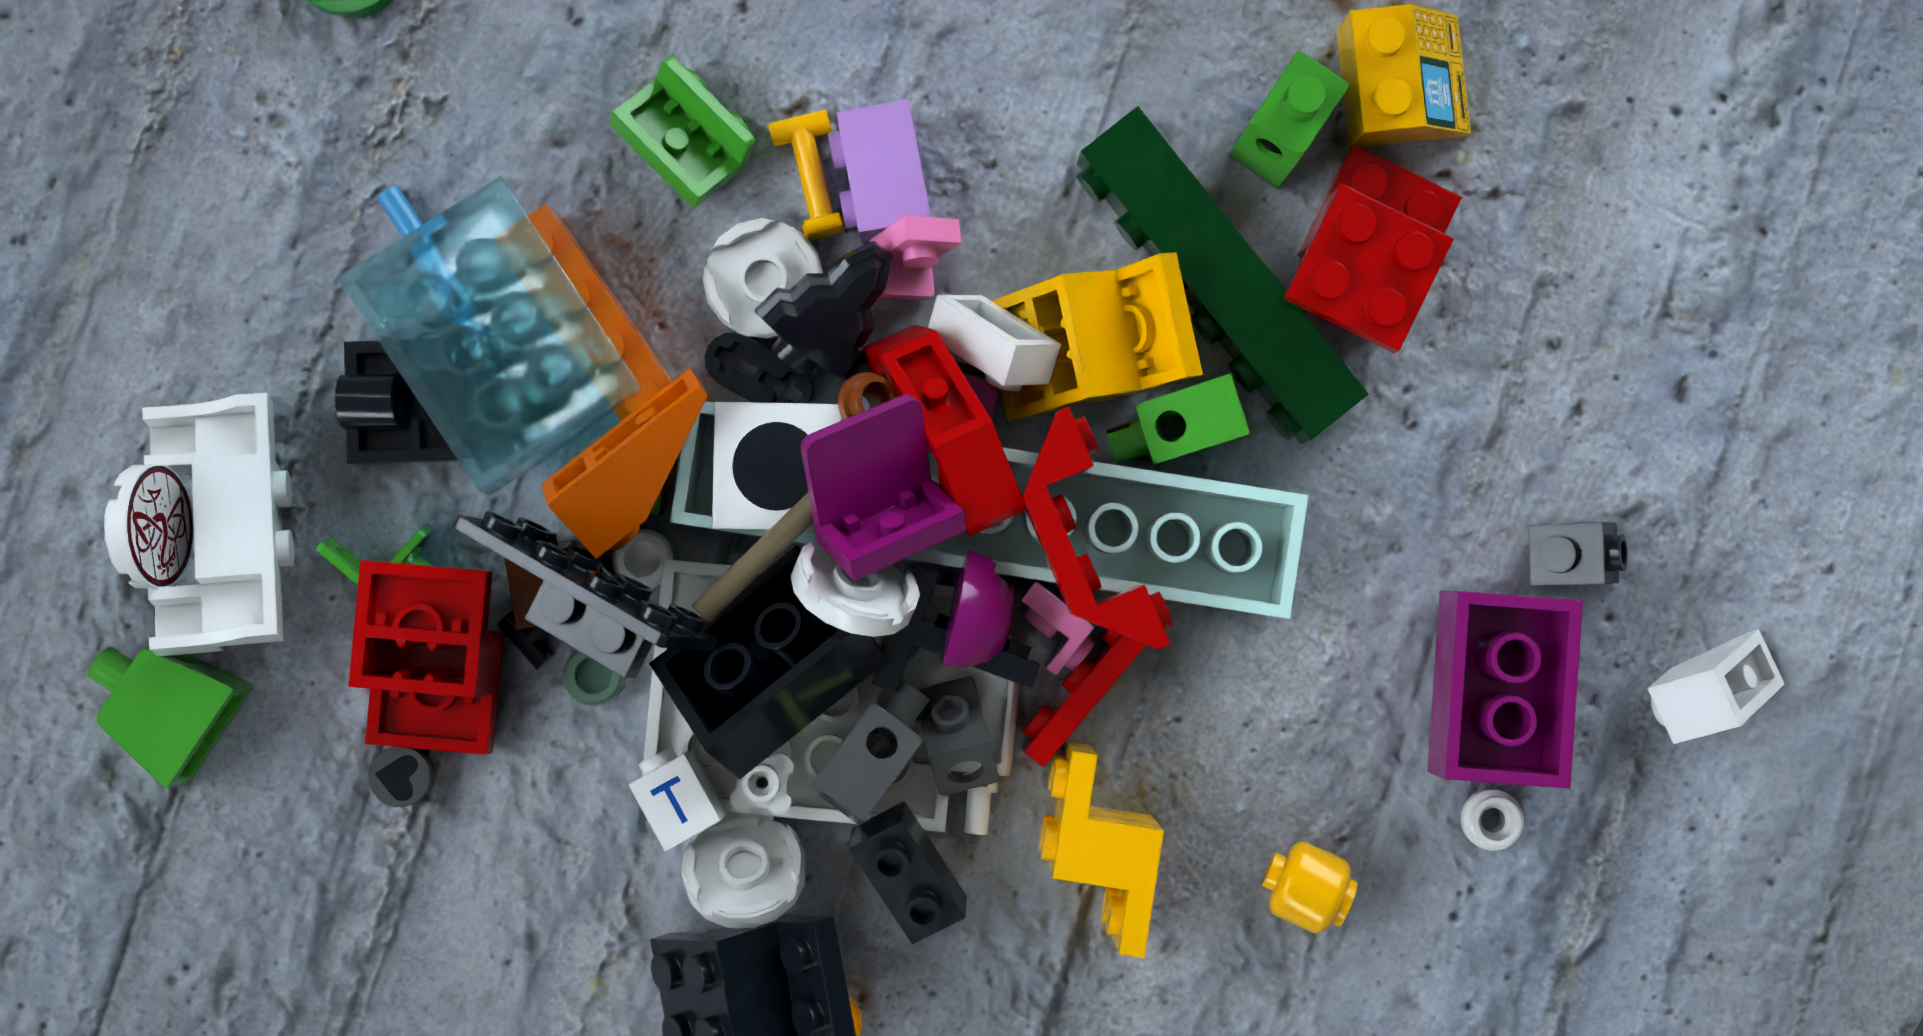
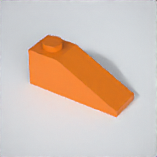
[541,368,708,559]

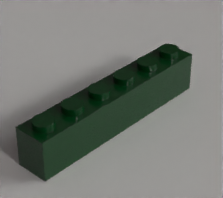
[1076,106,1369,444]

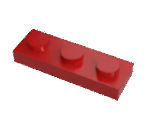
[1021,629,1146,767]

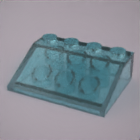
[337,176,642,496]

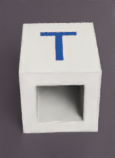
[629,746,728,851]

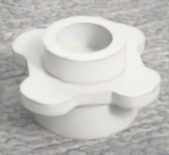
[730,752,794,815]

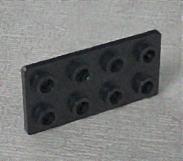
[453,511,719,678]

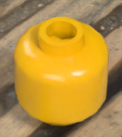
[1261,841,1358,934]

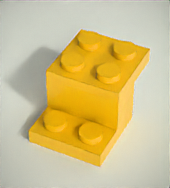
[992,252,1203,422]
[1038,741,1164,958]

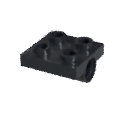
[335,337,475,465]

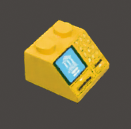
[1336,4,1471,148]

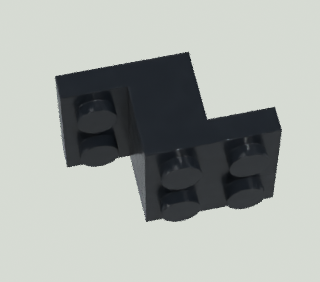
[650,915,856,1036]

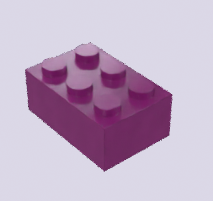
[1427,590,1583,789]

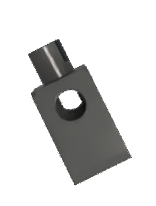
[808,682,933,824]

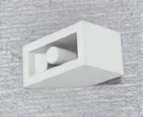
[1647,629,1785,744]

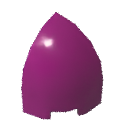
[942,550,1015,667]

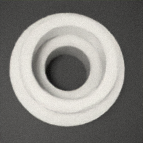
[1461,789,1524,851]

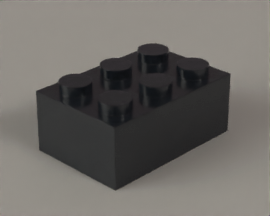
[649,545,889,780]

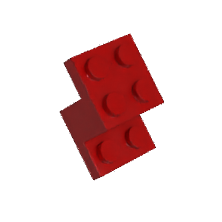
[1283,144,1462,354]
[348,560,504,755]

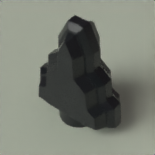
[755,241,892,380]

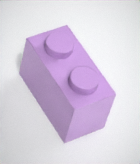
[828,99,931,243]

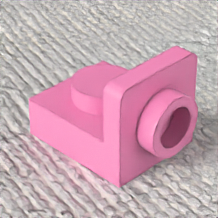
[870,215,962,300]
[1020,580,1095,675]

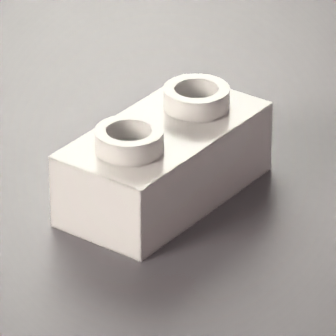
[928,295,1061,391]

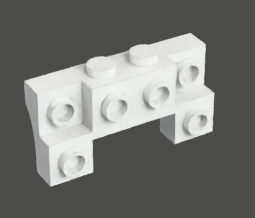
[142,393,295,657]

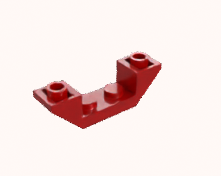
[864,324,1025,537]
[1022,406,1174,650]

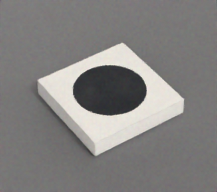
[712,402,843,531]

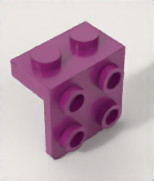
[801,394,966,581]

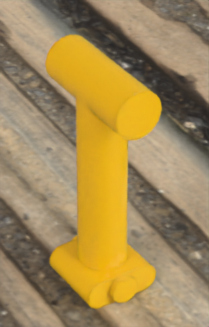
[768,109,847,241]

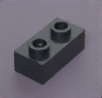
[848,801,967,944]

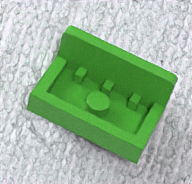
[608,56,756,209]

